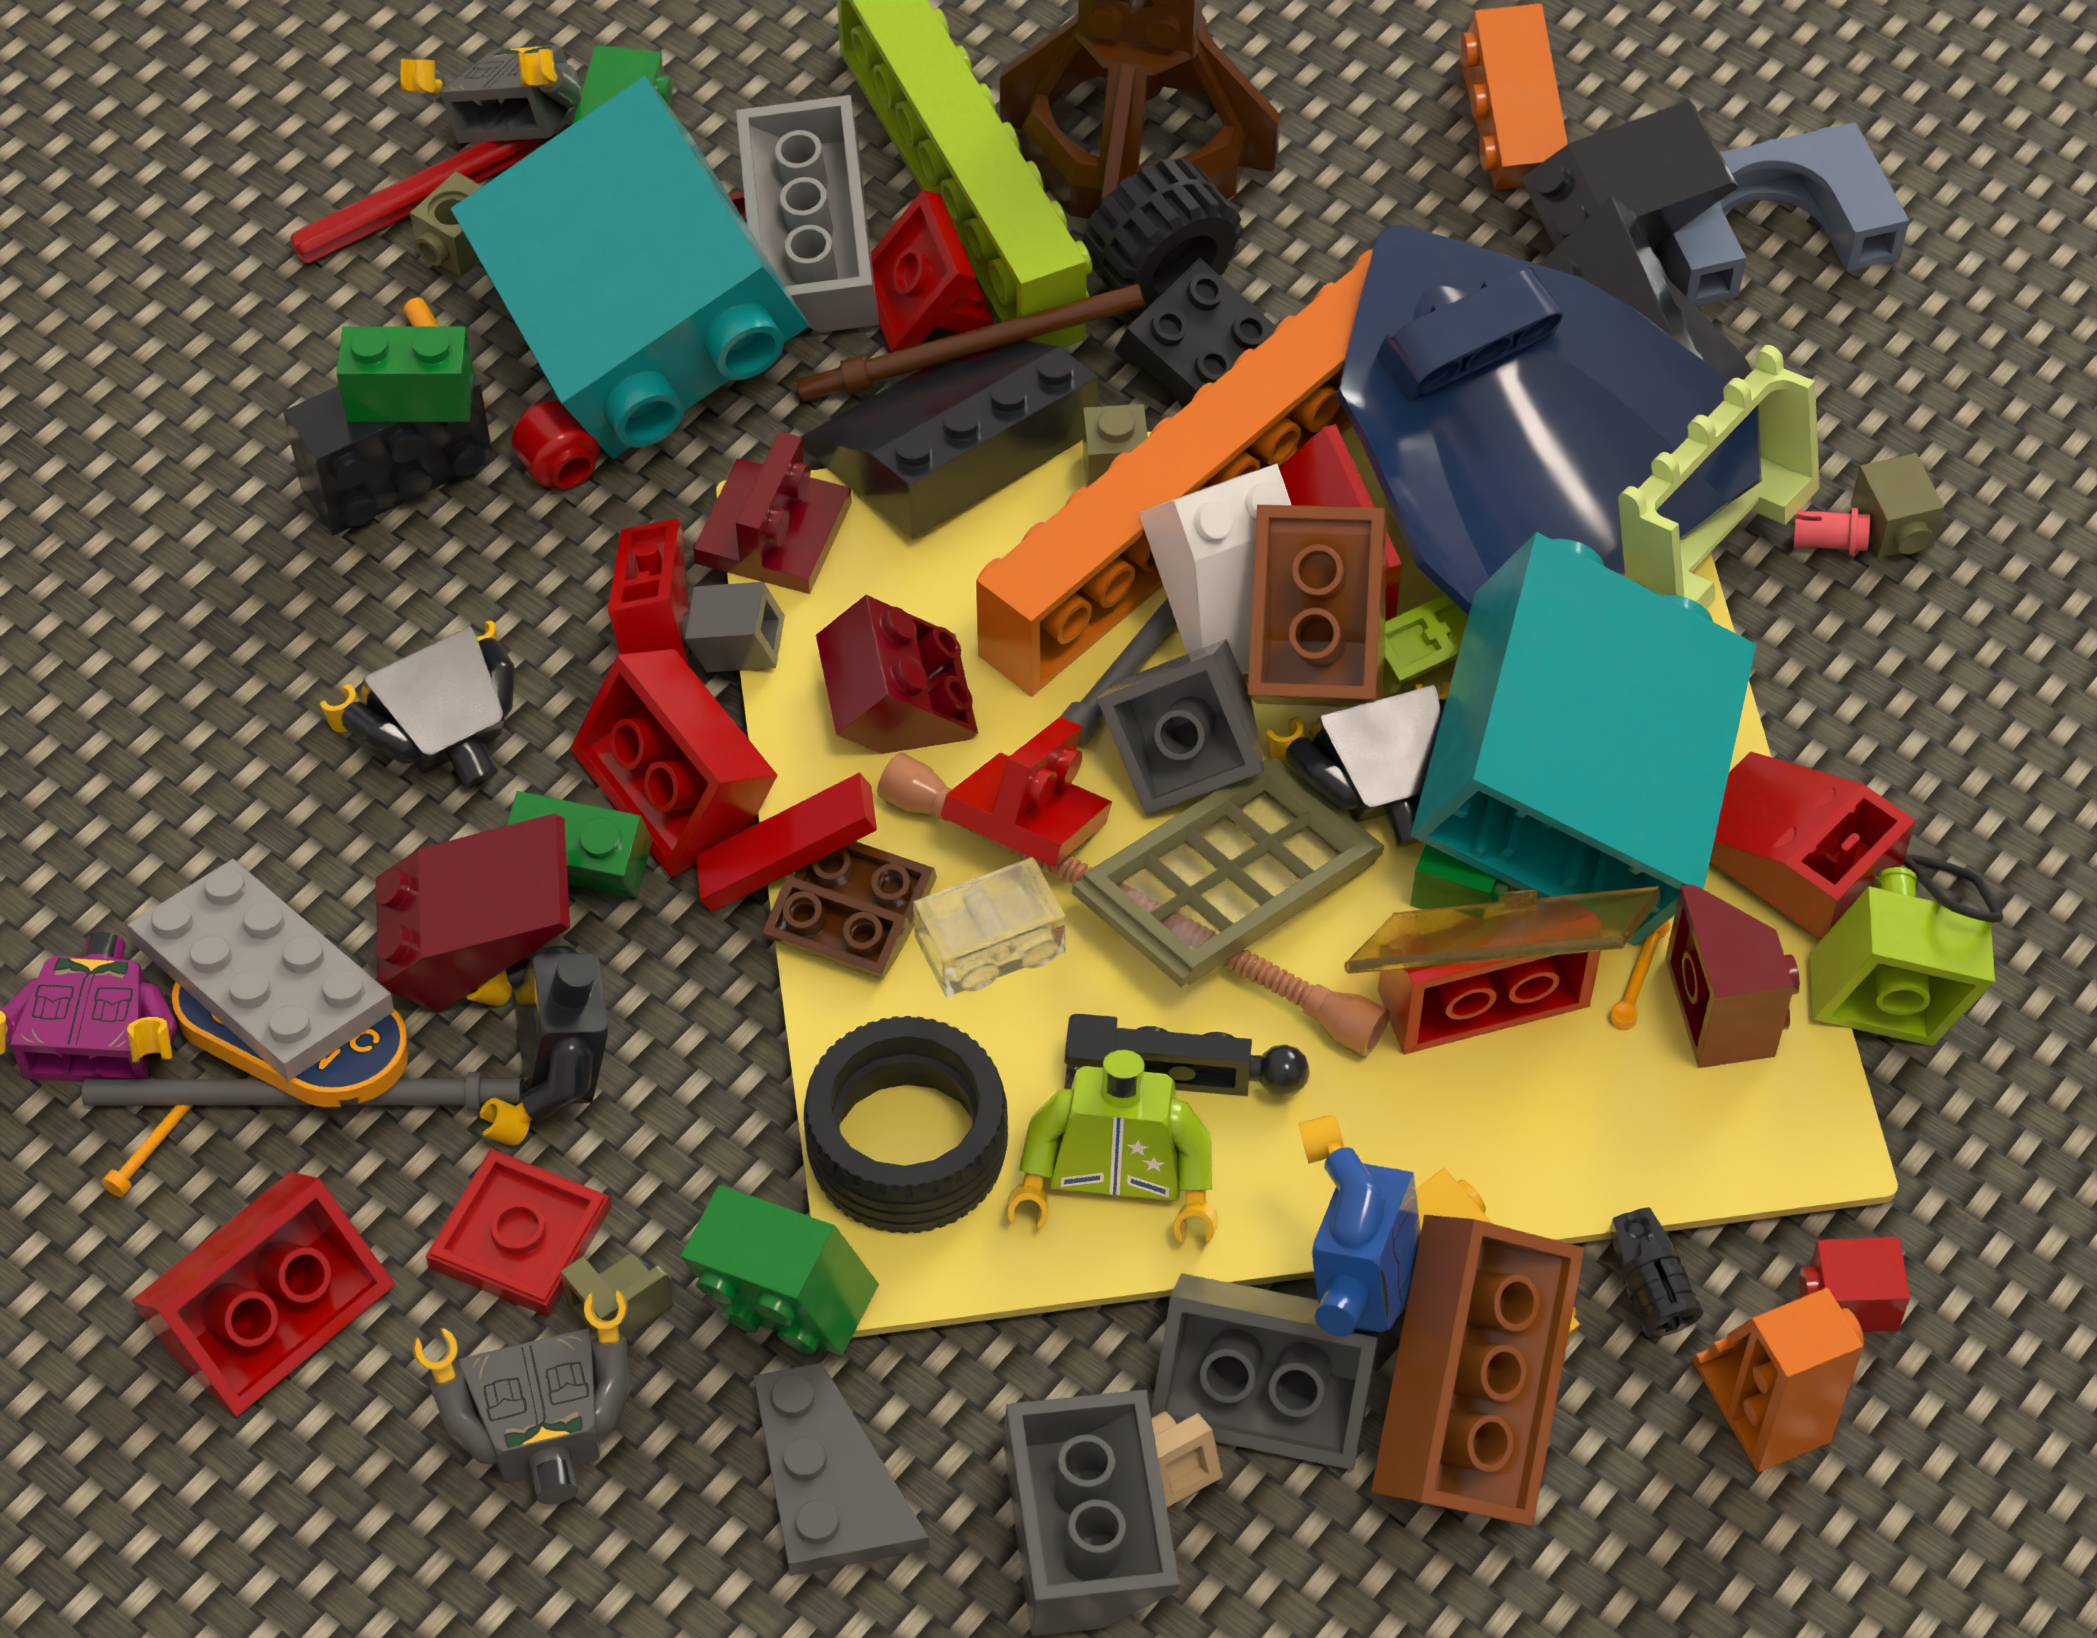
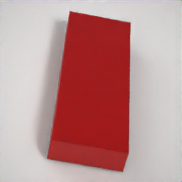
[696,772,877,912]

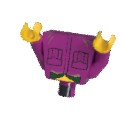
[0,932,177,1082]

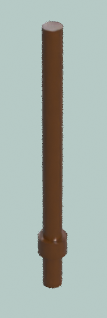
[797,283,1145,402]

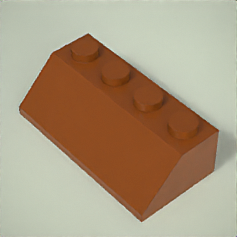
[1371,1215,1585,1526]

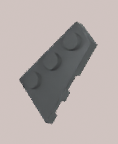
[753,1363,929,1576]

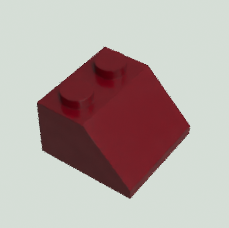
[1665,884,1800,1068]

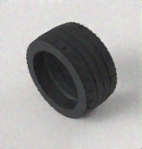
[803,1016,1008,1234]

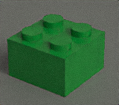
[680,1185,879,1356]

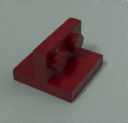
[693,431,852,594]

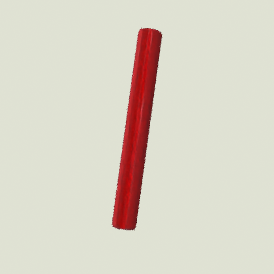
[290,138,548,264]

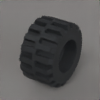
[1082,158,1243,316]

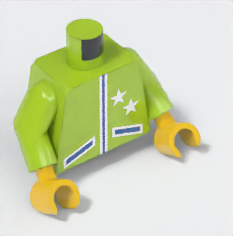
[1008,1050,1219,1244]

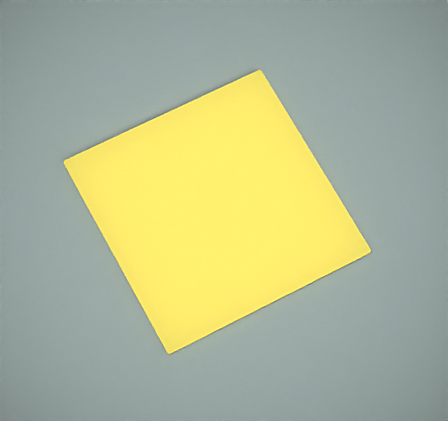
[716,426,1898,1338]

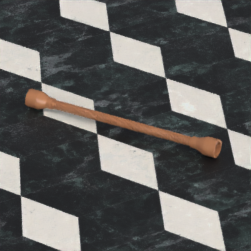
[877,752,1390,1057]

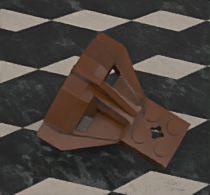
[1000,0,1281,219]

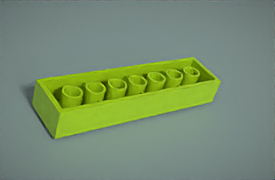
[837,0,1092,348]

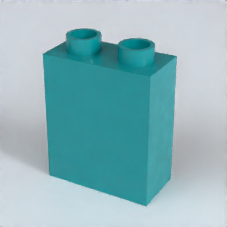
[450,75,809,460]
[1410,532,1756,946]

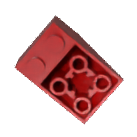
[1710,751,1916,940]

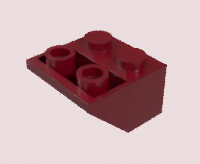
[816,595,978,754]

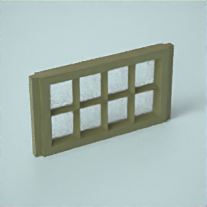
[1072,757,1384,987]

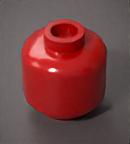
[511,400,600,489]

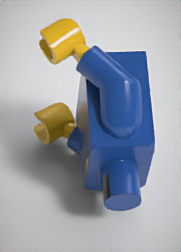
[1298,1115,1421,1336]

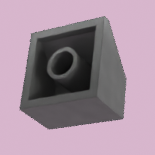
[1097,639,1264,815]

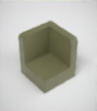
[561,1254,673,1338]

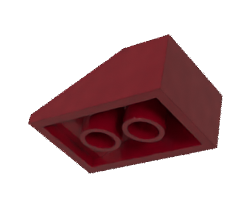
[375,813,570,1013]

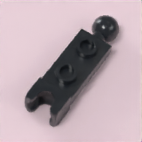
[1064,1014,1310,1097]

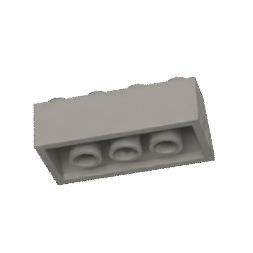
[736,95,879,332]

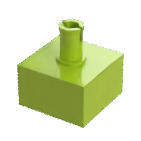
[1810,867,1995,1046]

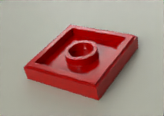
[425,1148,612,1317]

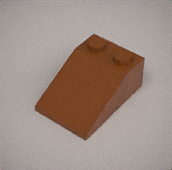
[1248,504,1386,707]

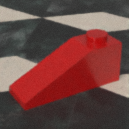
[608,518,689,664]

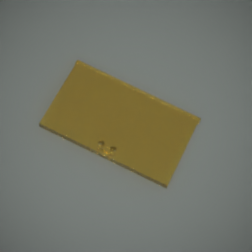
[1344,886,1661,974]

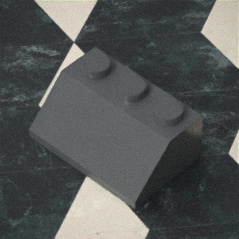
[1151,1273,1381,1470]
[1003,1389,1180,1636]

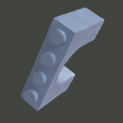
[1654,122,1910,306]

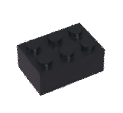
[283,375,494,536]

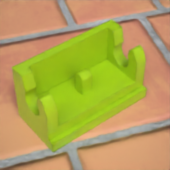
[1383,594,1468,697]

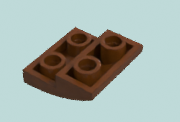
[762,841,937,979]

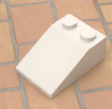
[1138,464,1291,675]

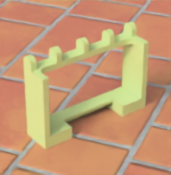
[1618,345,1820,609]

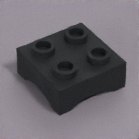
[1114,258,1277,408]

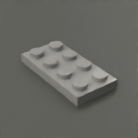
[127,859,394,1082]

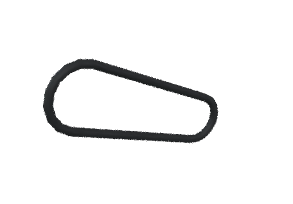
[1903,854,2003,923]

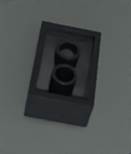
[1521,100,1738,249]

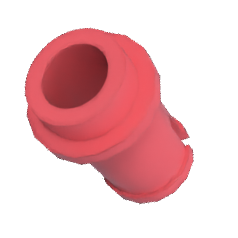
[1793,507,1870,556]

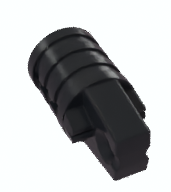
[1610,1207,1703,1338]

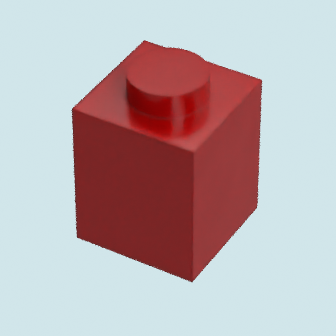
[1799,1237,1910,1332]

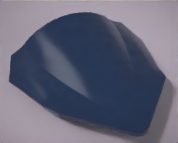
[1337,225,1762,616]

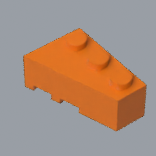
[1459,3,1568,191]
[1691,1287,1864,1473]

